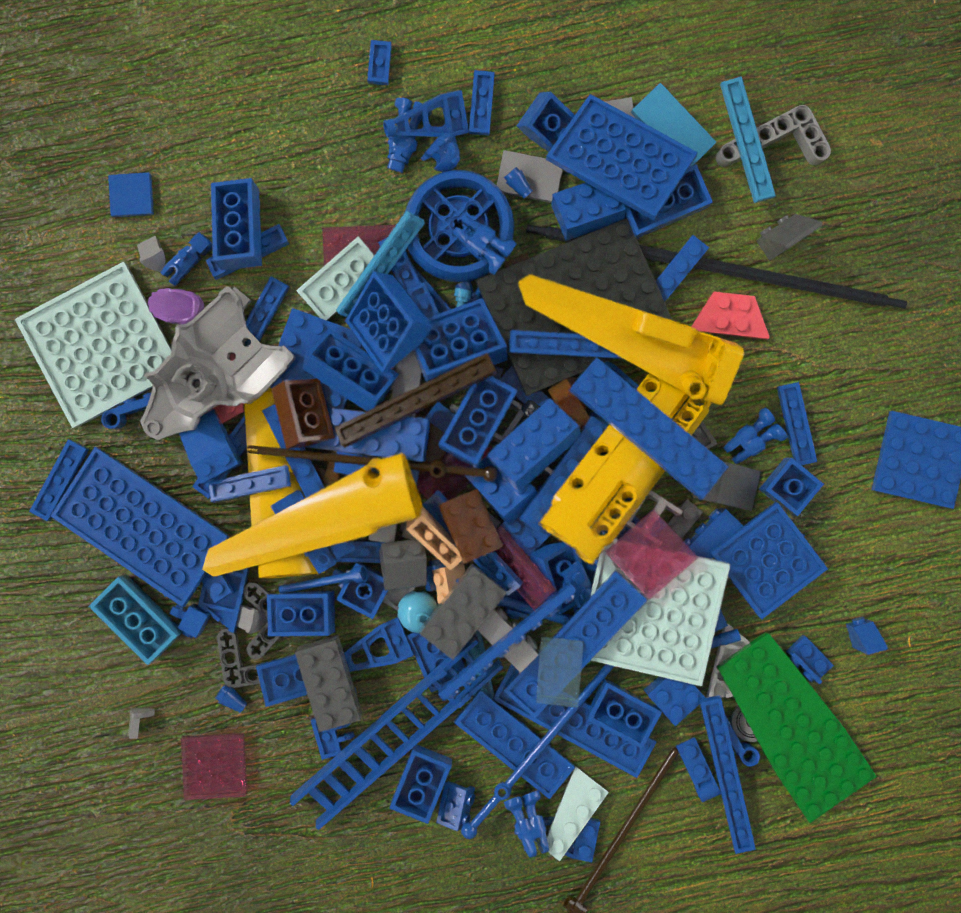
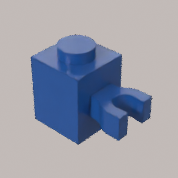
[169,604,211,638]

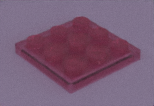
[606,509,698,600]
[181,733,248,800]

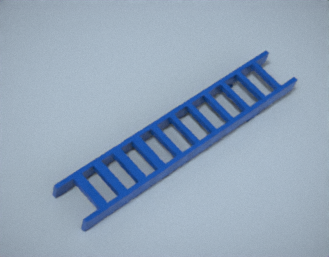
[290,634,504,830]

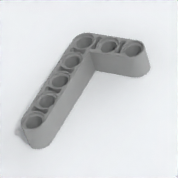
[716,105,831,167]

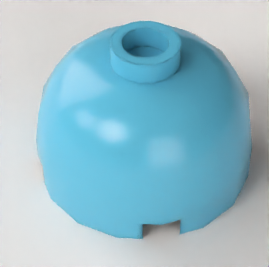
[397,591,438,633]

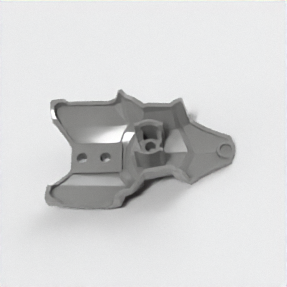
[140,286,295,440]

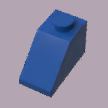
[846,617,888,655]

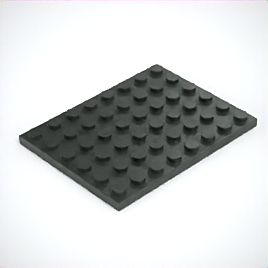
[476,218,673,396]

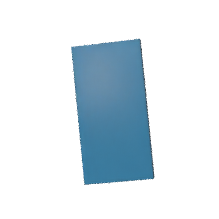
[630,83,716,167]

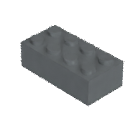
[419,563,506,660]
[295,635,362,732]

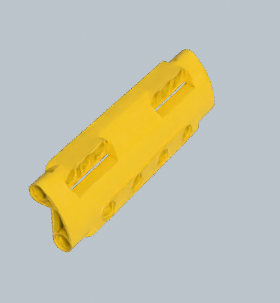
[539,373,712,564]

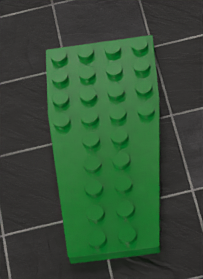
[716,632,877,823]

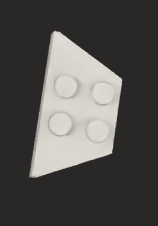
[706,623,750,698]

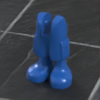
[453,216,517,275]
[724,407,788,464]
[504,791,549,858]

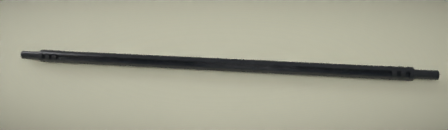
[526,224,907,309]

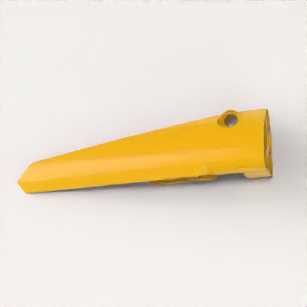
[518,275,744,405]
[244,388,325,579]
[202,453,422,577]

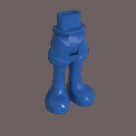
[387,98,432,173]

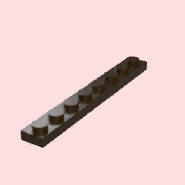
[335,353,497,448]

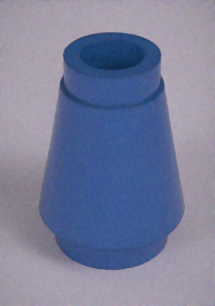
[504,167,533,199]
[215,685,247,713]

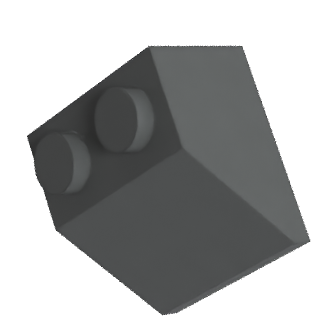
[379,539,427,591]

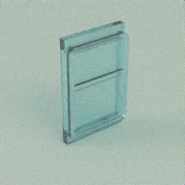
[536,637,584,708]

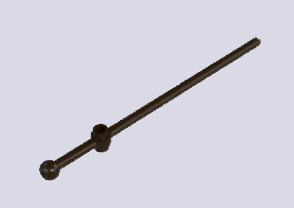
[247,445,497,482]
[563,748,679,913]

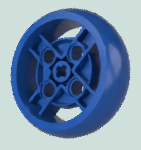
[405,170,514,282]

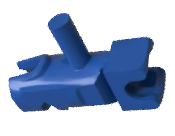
[160,232,213,286]

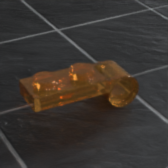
[548,379,589,431]

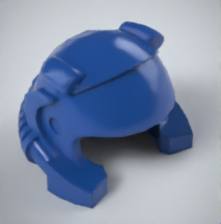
[420,132,460,172]

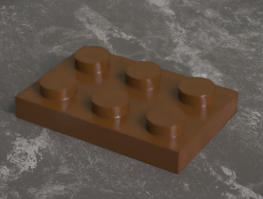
[439,489,503,564]

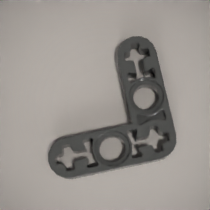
[243,581,280,659]
[217,627,266,688]

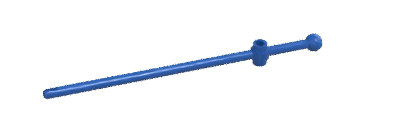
[461,664,615,839]

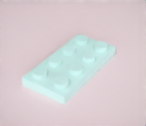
[296,236,375,320]

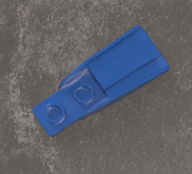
[271,490,336,574]

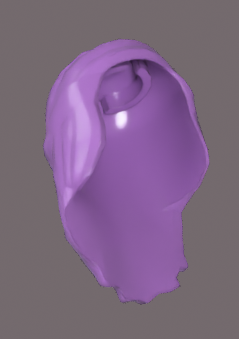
[148,288,204,324]

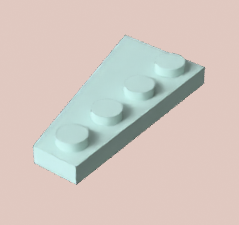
[547,766,609,861]

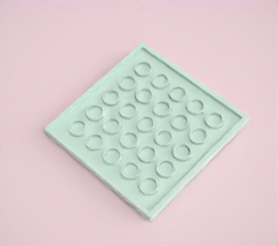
[15,262,171,428]
[591,538,730,686]

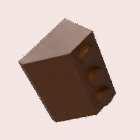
[272,378,335,449]

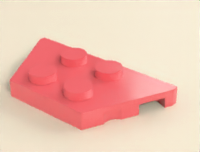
[691,292,769,340]

